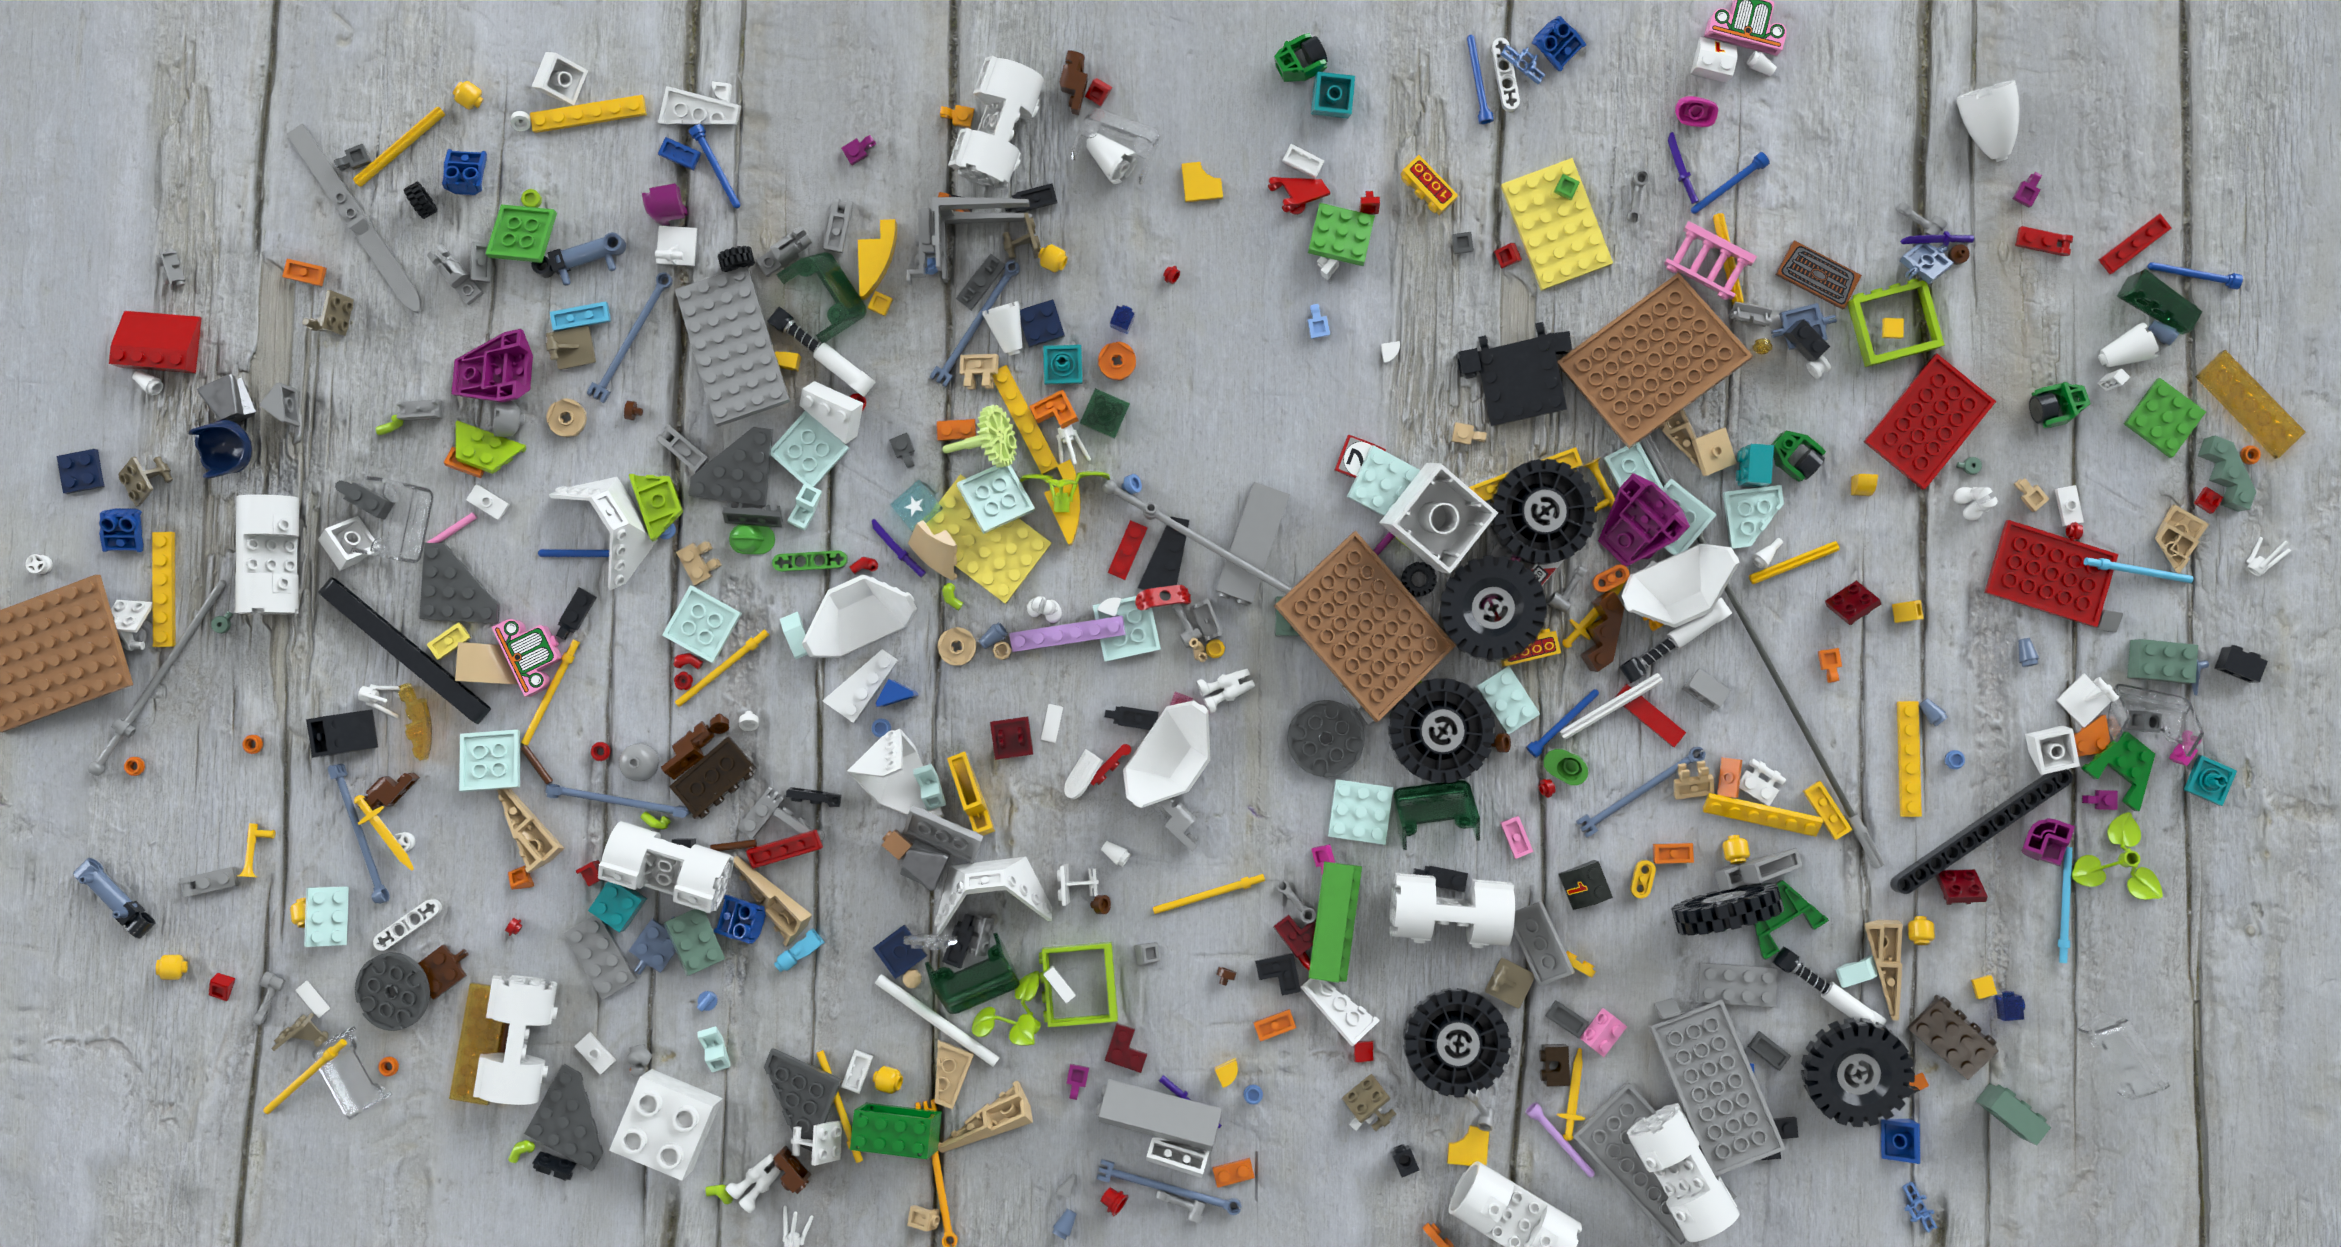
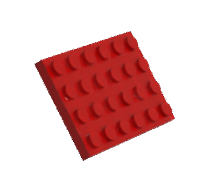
[1863,353,1996,490]
[1984,520,2119,627]

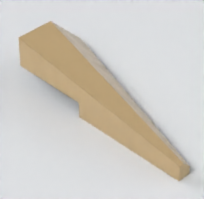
[1660,409,1701,470]
[1865,919,1903,1020]
[938,1081,1033,1153]

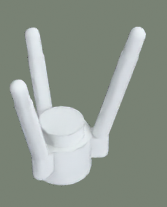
[1056,425,1091,465]
[2246,537,2291,576]
[358,684,411,718]
[782,1206,814,1247]

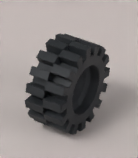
[403,181,437,219]
[717,246,755,272]
[1401,562,1437,597]

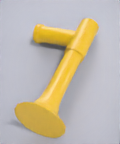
[1582,457,1615,512]
[237,823,276,878]

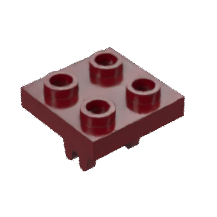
[1825,580,1881,625]
[990,716,1034,760]
[1936,869,1988,905]

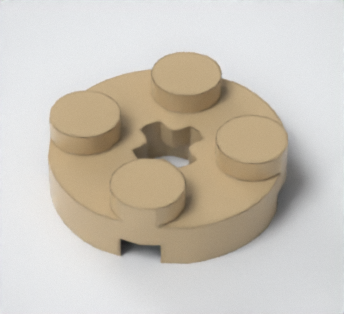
[546,398,587,437]
[938,627,977,666]

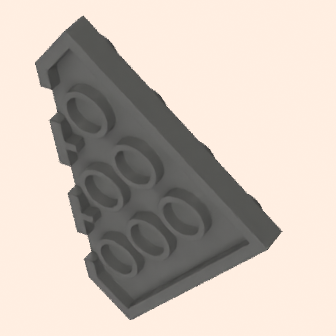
[689,427,773,506]
[419,542,500,624]
[764,1048,842,1151]
[524,1064,603,1171]

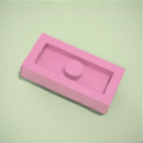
[1500,816,1534,859]

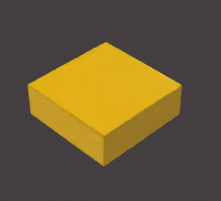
[867,291,893,316]
[1882,318,1904,339]
[1971,975,1997,999]

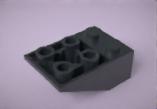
[306,709,378,758]

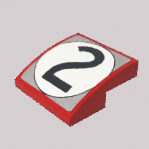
[1334,435,1386,478]

